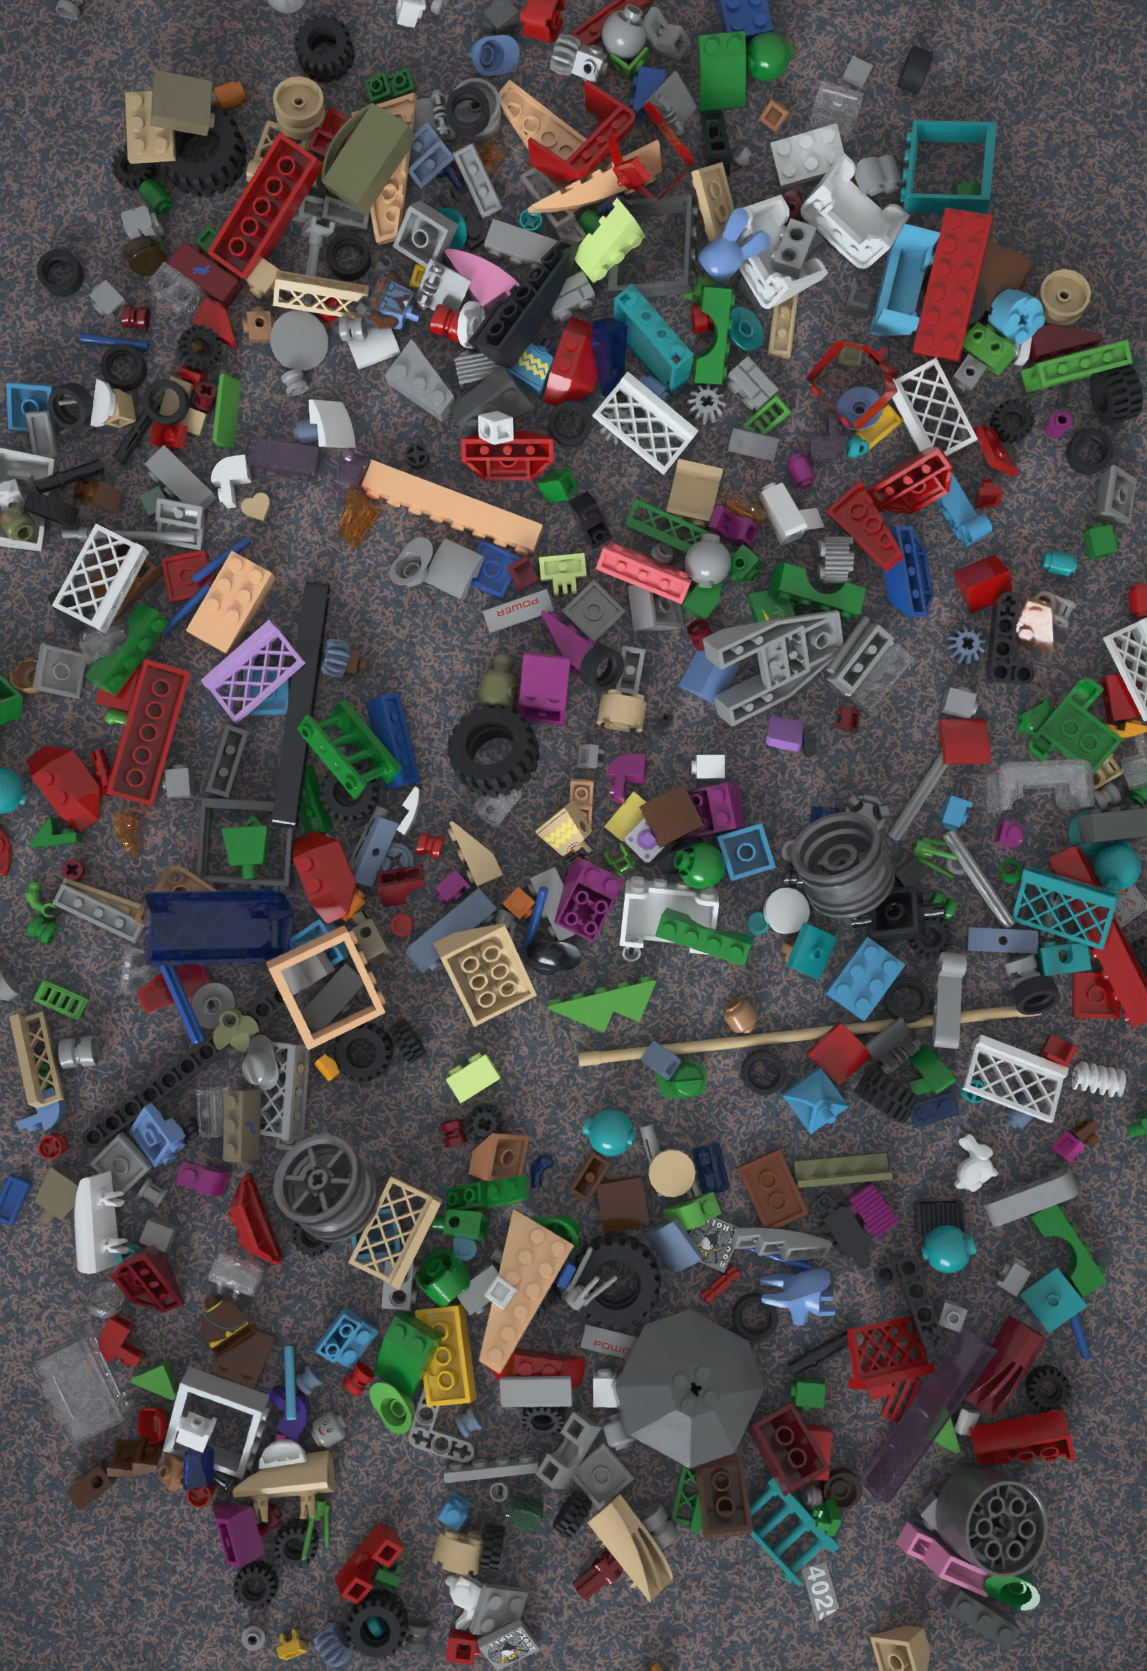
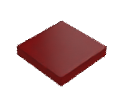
[160,549,213,604]
[1072,971,1121,1019]
[806,1021,871,1086]

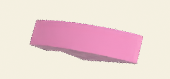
[444,248,520,313]
[895,1522,991,1597]

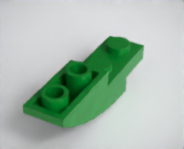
[446,1175,529,1211]

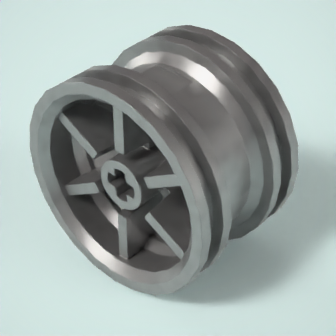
[791,812,894,918]
[273,1134,382,1242]

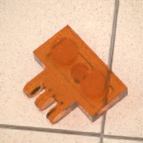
[720,493,767,526]

